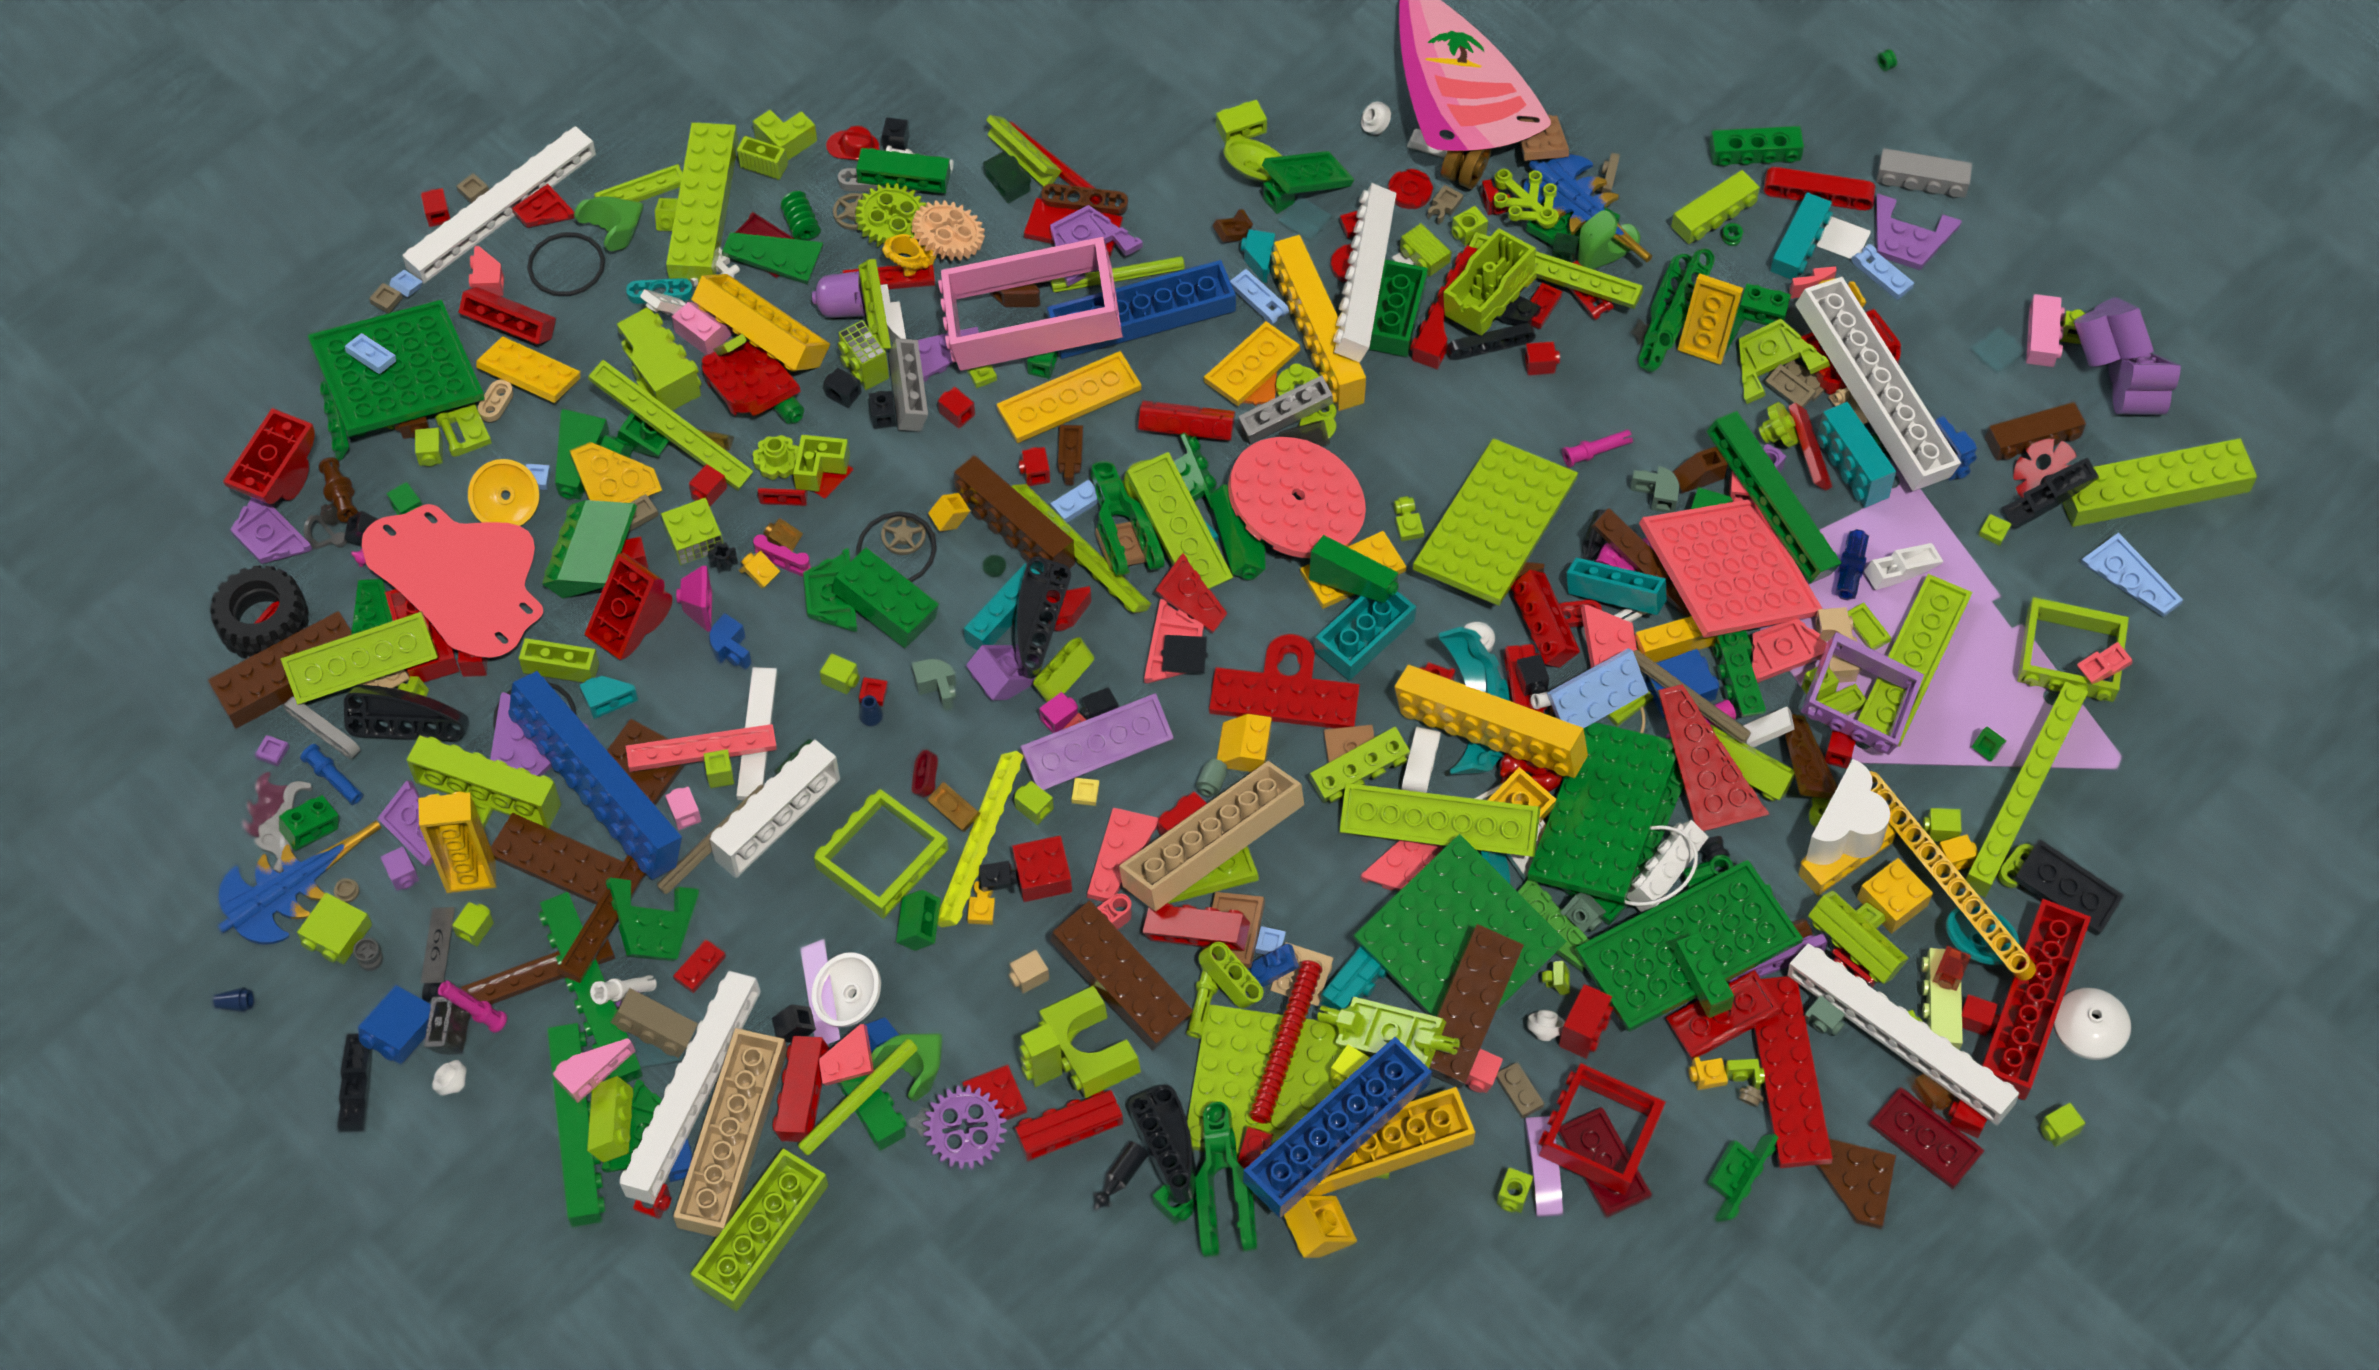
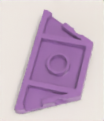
[231,498,312,564]

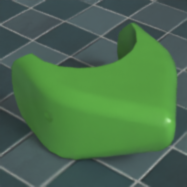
[574,196,644,251]
[1578,210,1641,269]
[871,1033,943,1102]

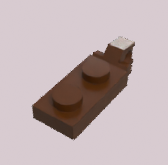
[1058,425,1083,485]

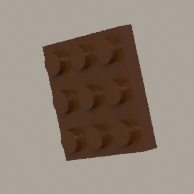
[607,719,687,805]

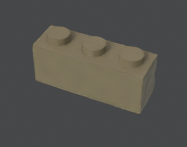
[610,988,698,1058]

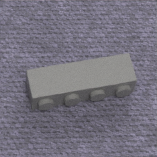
[1876,148,1972,198]
[889,338,928,431]
[1238,376,1333,444]

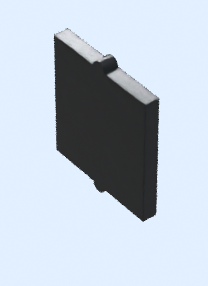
[1161,635,1208,674]

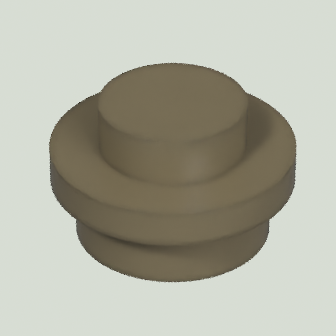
[334,878,359,903]
[1738,1085,1764,1107]

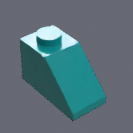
[1241,229,1275,283]
[579,676,639,719]

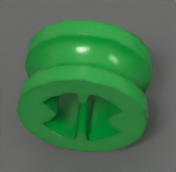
[1877,49,1897,71]
[1722,223,1743,246]

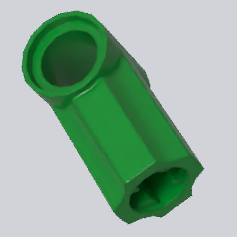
[1681,855,1733,890]

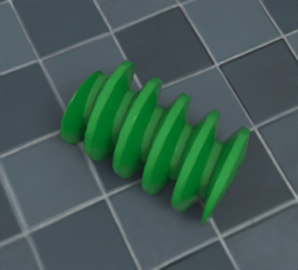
[780,191,821,241]

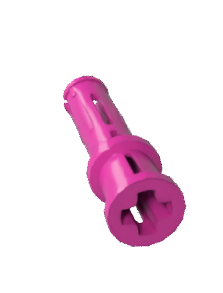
[1562,429,1633,468]
[438,980,507,1033]

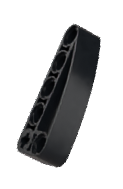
[1015,557,1071,678]
[344,685,469,741]
[1128,1084,1196,1204]

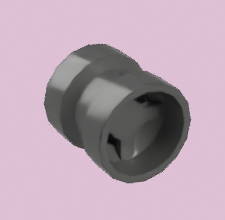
[353,938,383,971]

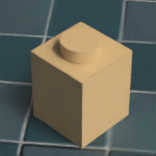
[1008,950,1049,994]

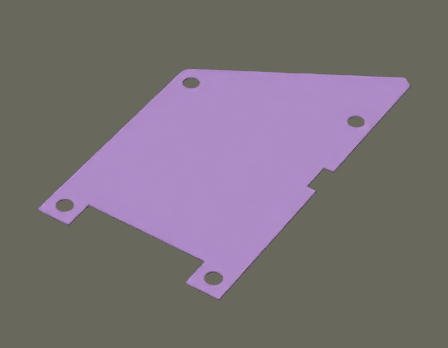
[1758,459,2122,770]

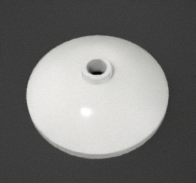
[812,953,881,1027]
[2053,988,2131,1060]

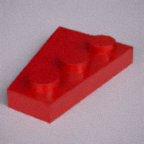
[1155,553,1227,634]

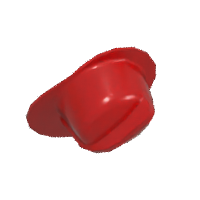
[826,126,879,160]

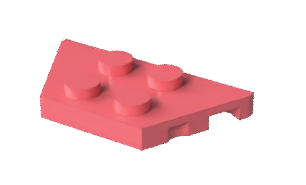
[1144,599,1204,683]
[1581,605,1637,668]
[1752,619,1827,683]
[1360,840,1443,891]

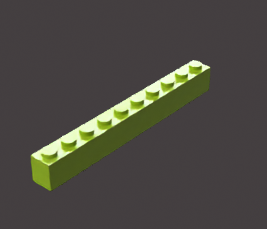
[1966,682,2088,898]

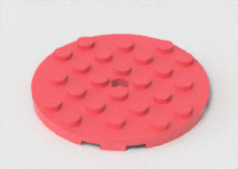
[1228,437,1366,558]

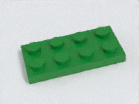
[1262,151,1355,194]

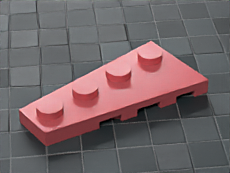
[1087,808,1159,902]

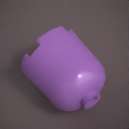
[812,271,866,318]

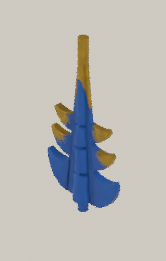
[1523,154,1652,262]
[217,820,381,945]

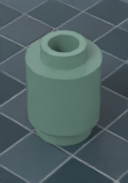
[1196,759,1227,797]

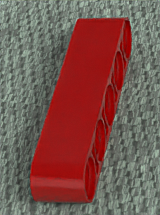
[1764,167,1876,211]

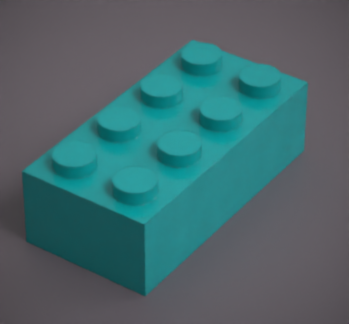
[1817,402,1896,508]
[1314,591,1416,681]

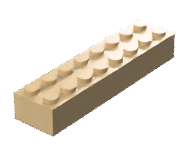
[1119,761,1304,911]
[673,1028,787,1237]

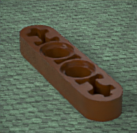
[1041,184,1128,214]

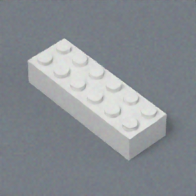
[710,740,840,878]

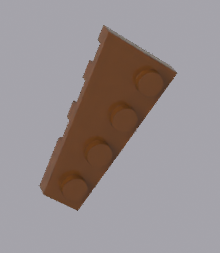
[1785,714,1838,799]

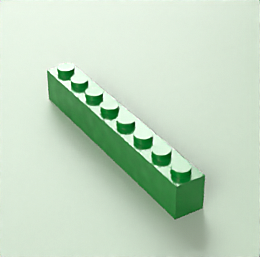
[1706,411,1842,584]
[538,892,643,1083]
[547,1023,606,1227]

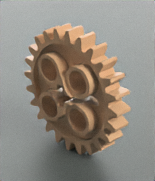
[911,200,985,261]

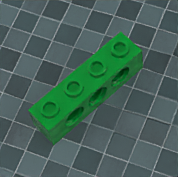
[1709,126,1804,166]

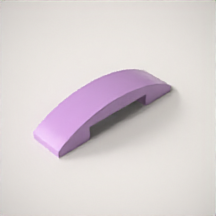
[1525,1116,1563,1217]

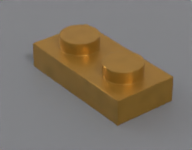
[927,781,981,832]

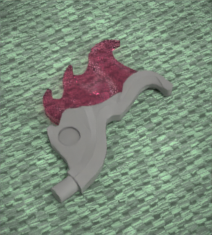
[243,772,313,873]

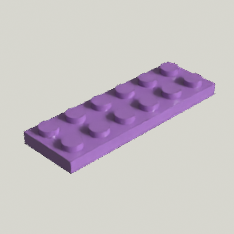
[1020,693,1174,790]

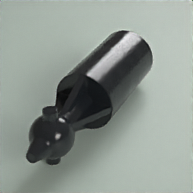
[1581,509,1606,561]
[1092,1141,1149,1211]

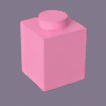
[665,786,702,831]

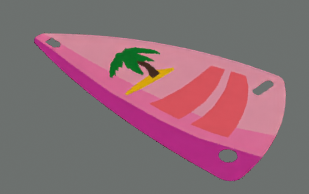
[1399,0,1551,151]

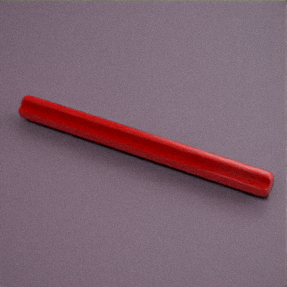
[1009,122,1102,205]

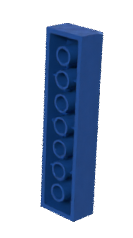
[1047,260,1236,359]
[1243,1037,1432,1218]

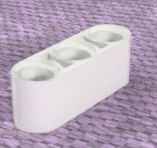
[1402,727,1441,793]

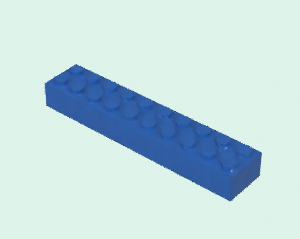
[508,671,682,880]

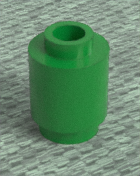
[773,396,804,424]

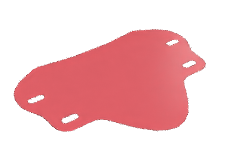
[362,504,543,658]

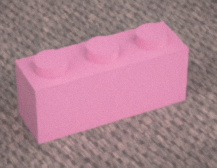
[2026,294,2065,367]

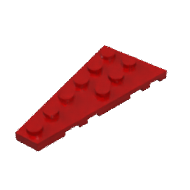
[1658,684,1770,832]

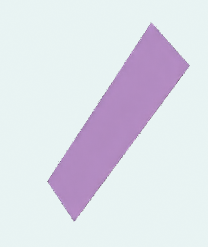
[800,939,840,1044]

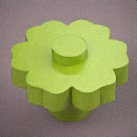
[1759,401,1800,448]
[753,435,799,480]

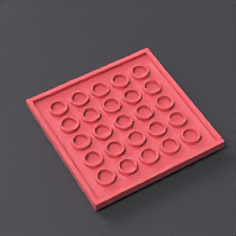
[1639,499,1823,638]

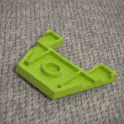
[1739,319,1830,404]

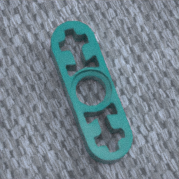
[626,278,693,304]

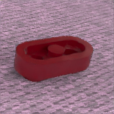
[911,750,938,798]

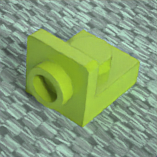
[655,198,678,231]
[1725,1059,1765,1090]

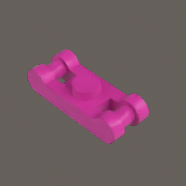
[753,535,811,577]

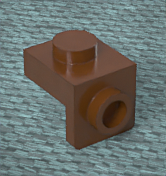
[1213,209,1253,242]
[394,416,430,439]

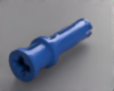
[300,744,363,805]

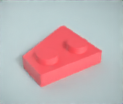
[819,1024,874,1086]

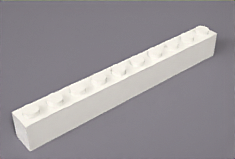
[402,126,596,284]
[1333,183,1396,362]
[1787,943,2019,1126]
[620,971,761,1205]

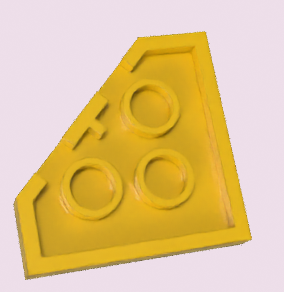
[569,442,662,503]

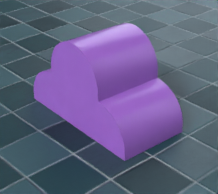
[2074,297,2154,366]
[2108,353,2181,415]

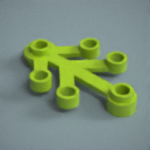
[1494,169,1559,229]

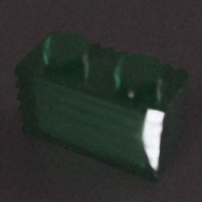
[983,150,1032,203]

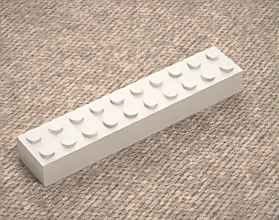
[1795,277,1961,491]

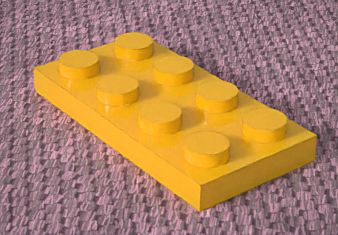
[1678,273,1744,365]
[1204,321,1300,406]
[476,336,581,403]
[1300,531,1407,609]

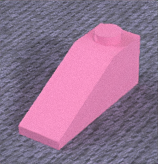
[553,1038,636,1103]

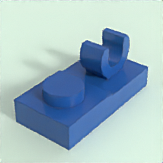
[1248,943,1299,987]

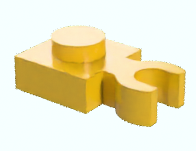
[967,881,995,925]

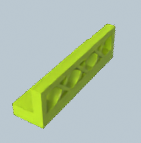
[986,115,1062,187]

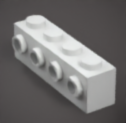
[1627,820,1708,912]

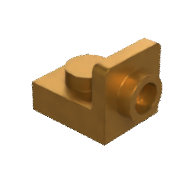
[762,518,803,552]

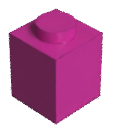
[1039,692,1078,733]

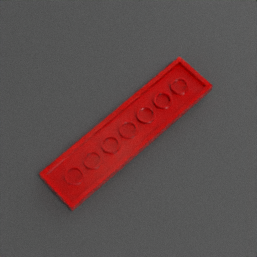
[1753,976,1833,1168]

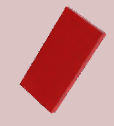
[1024,198,1123,257]
[1666,970,1781,1061]

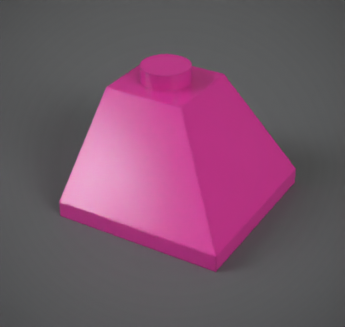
[676,566,712,632]

